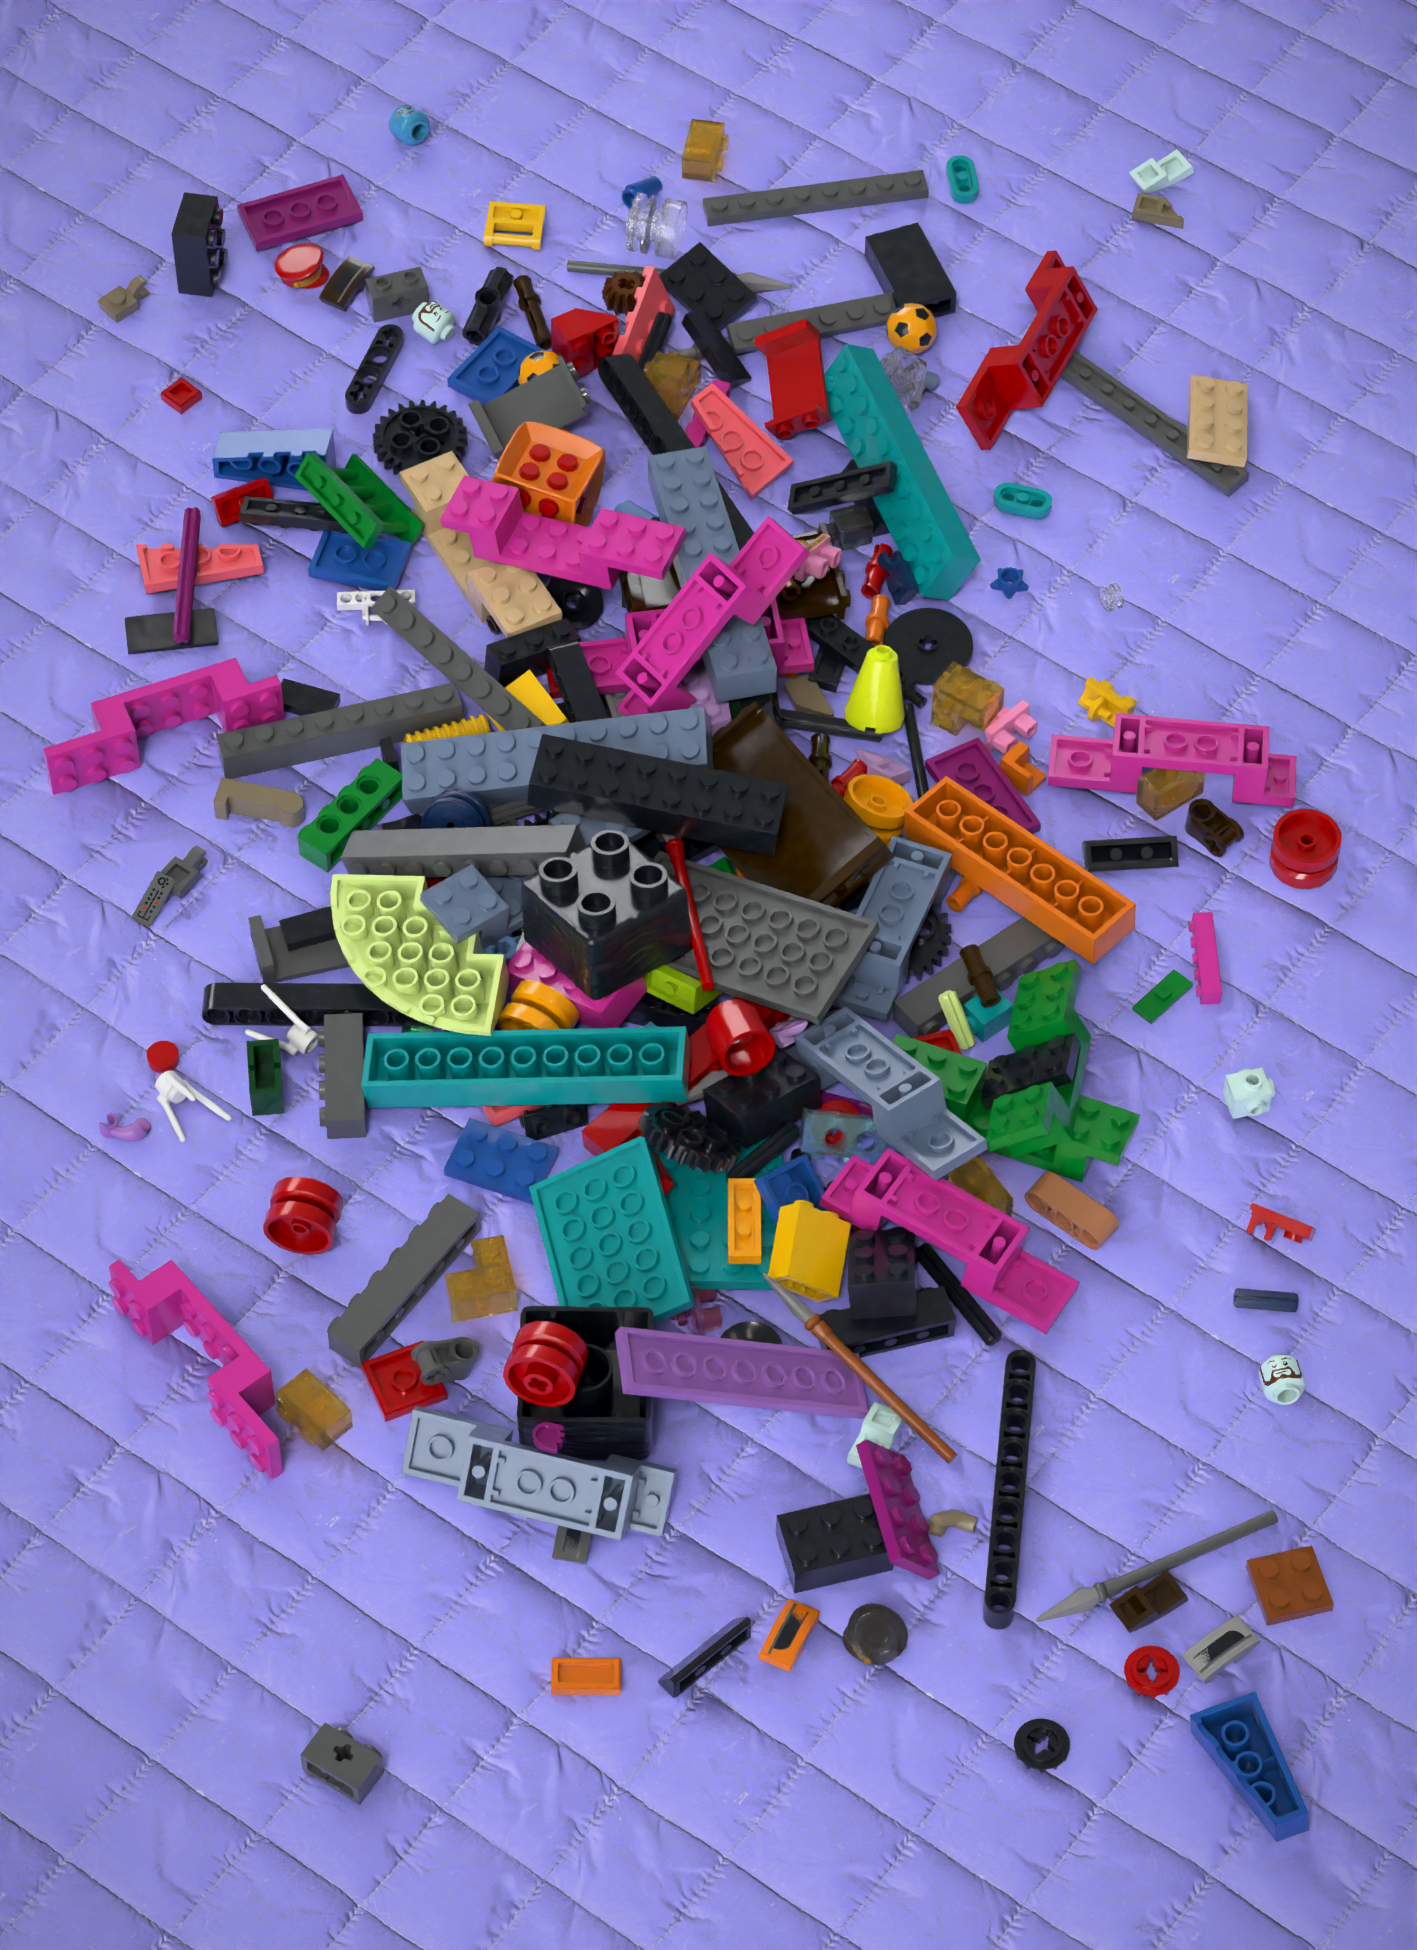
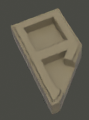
[1132,193,1184,229]
[783,674,834,717]

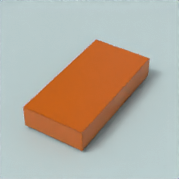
[551,1658,621,1695]

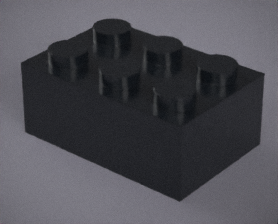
[171,192,228,297]
[703,1048,822,1149]
[848,1227,918,1320]
[776,1493,893,1594]

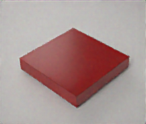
[361,1341,448,1422]

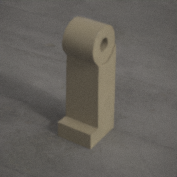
[213,777,305,827]

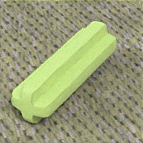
[938,990,976,1050]

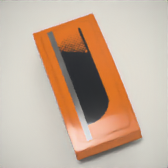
[758,1599,820,1672]

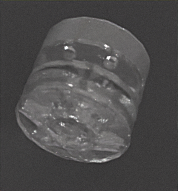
[626,192,688,260]

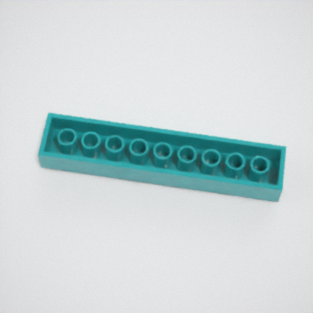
[824,344,981,600]
[361,1026,691,1108]

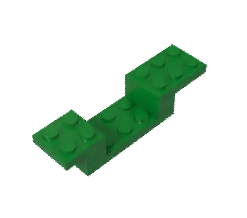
[985,959,1091,1158]
[893,1033,1140,1182]

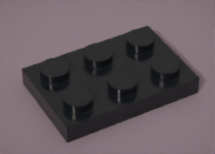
[659,242,757,331]
[980,1033,1080,1110]

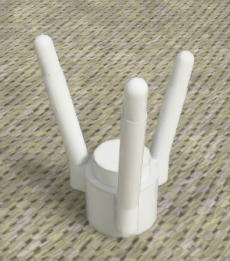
[245,984,318,1056]
[155,1070,231,1142]

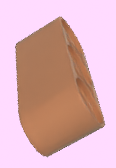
[1024,1171,1119,1250]

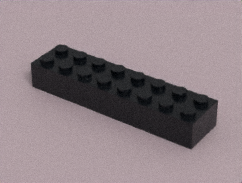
[527,734,789,856]

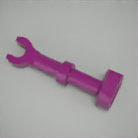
[533,1422,565,1454]

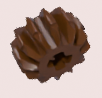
[602,269,646,316]

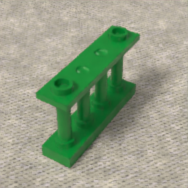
[294,453,425,548]

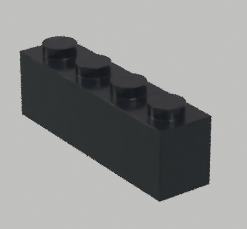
[818,1286,956,1358]

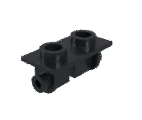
[519,1104,589,1140]

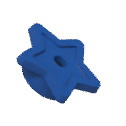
[990,567,1029,599]

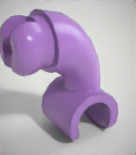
[99,1112,151,1141]

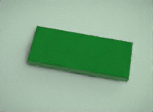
[1132,969,1193,1024]

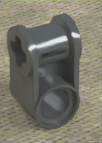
[411,1337,479,1386]

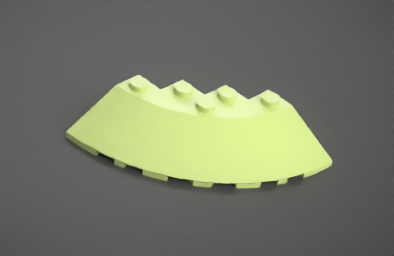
[330,874,510,1036]

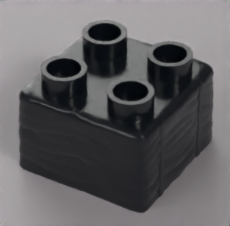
[521,830,692,1000]
[517,1306,653,1461]

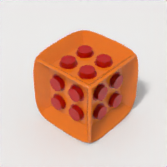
[491,422,605,527]

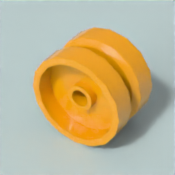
[844,774,913,847]
[497,980,580,1030]

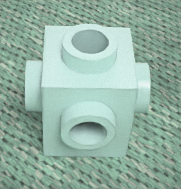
[1223,1067,1275,1119]

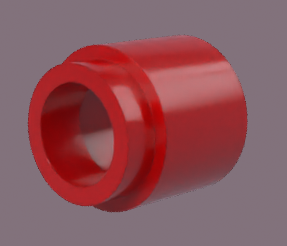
[706,999,776,1076]

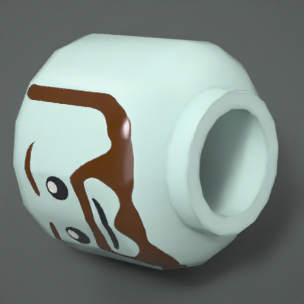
[412,301,456,344]
[1258,1354,1306,1405]

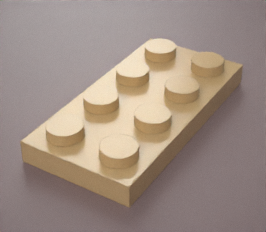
[1187,375,1248,468]

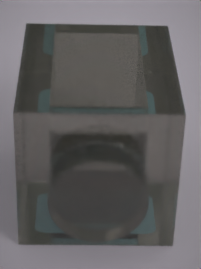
[826,503,873,551]

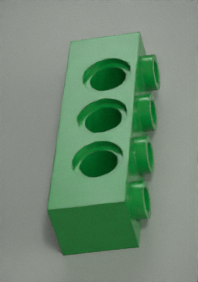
[297,758,403,873]

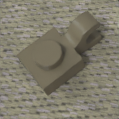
[98,275,149,323]

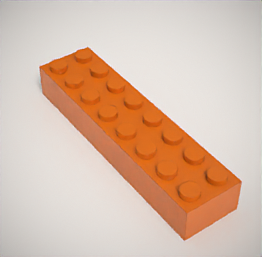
[904,776,1136,965]

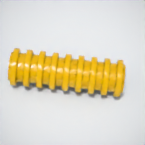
[404,713,491,743]

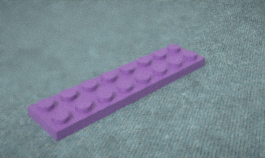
[615,1327,868,1419]

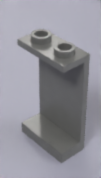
[468,355,592,461]
[248,915,351,983]

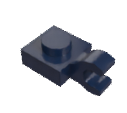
[877,550,919,605]

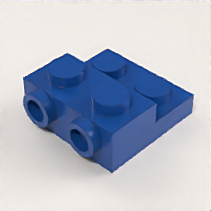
[753,1154,828,1227]

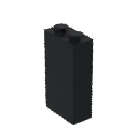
[864,222,957,318]

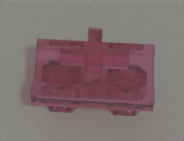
[669,1285,722,1336]

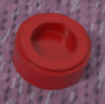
[147,1041,180,1073]

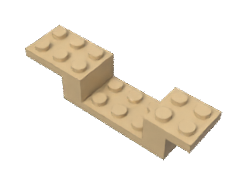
[399,451,562,638]

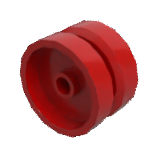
[1269,809,1342,889]
[263,1176,343,1255]
[503,1321,588,1407]

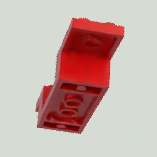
[956,250,1098,450]

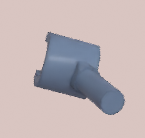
[908,371,939,407]

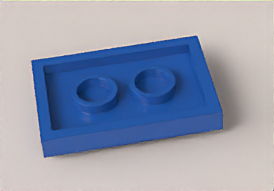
[447,326,544,405]
[308,531,412,591]
[444,1118,559,1205]

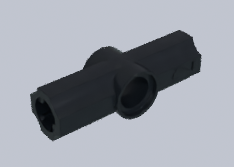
[462,266,514,346]

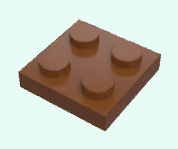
[1246,1545,1334,1626]

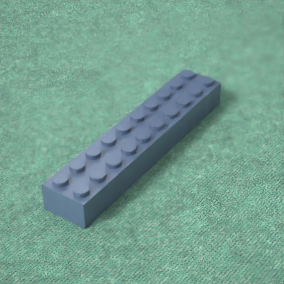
[648,446,777,703]
[401,707,714,814]

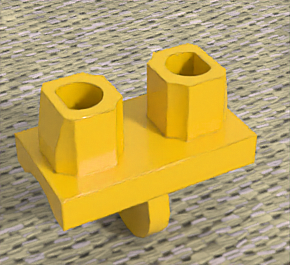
[1078,677,1137,728]

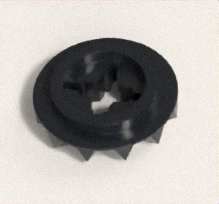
[1013,1719,1070,1773]

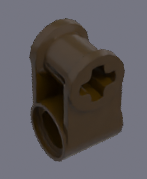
[1185,798,1244,857]

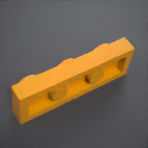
[728,1178,761,1264]

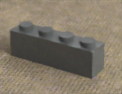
[318,1013,366,1139]

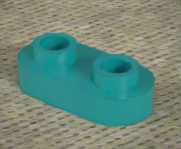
[946,155,979,204]
[993,482,1052,519]

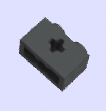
[365,267,429,323]
[300,1723,384,1805]

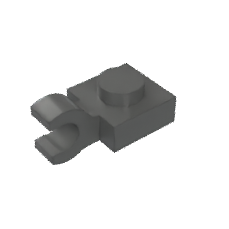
[161,845,208,899]

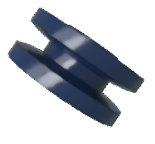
[420,789,491,829]

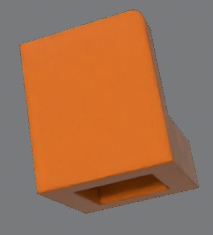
[1000,741,1046,797]

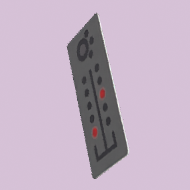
[131,871,176,927]

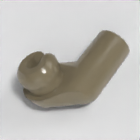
[928,1509,978,1537]

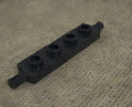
[805,614,928,709]

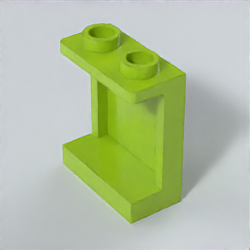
[643,964,722,1014]

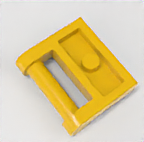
[484,201,546,251]

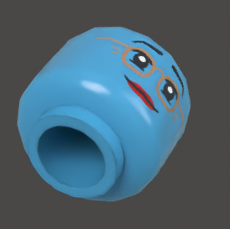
[389,104,430,146]

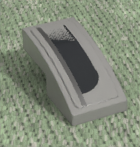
[1182,1615,1261,1684]

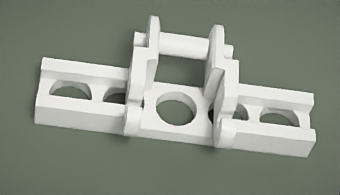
[337,590,415,625]

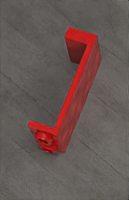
[754,318,830,439]

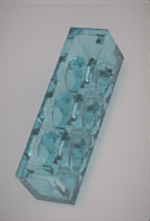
[798,1108,906,1165]

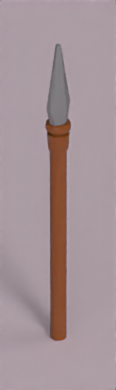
[763,1273,957,1464]

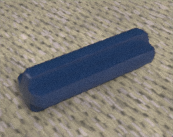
[1233,1288,1299,1312]

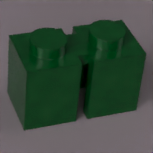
[246,1039,285,1116]

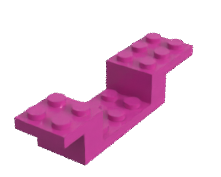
[440,475,686,590]
[615,516,810,716]
[579,598,814,695]
[43,658,285,795]
[1047,713,1297,807]
[819,1147,1080,1334]
[108,1259,283,1480]

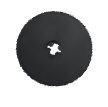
[883,608,973,685]

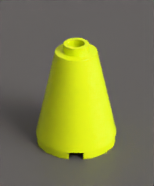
[844,645,905,734]

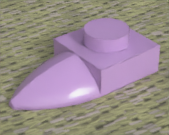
[855,749,911,784]
[769,1018,808,1048]

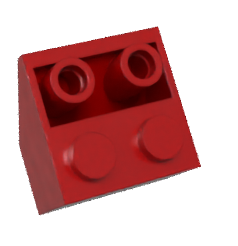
[551,308,619,376]

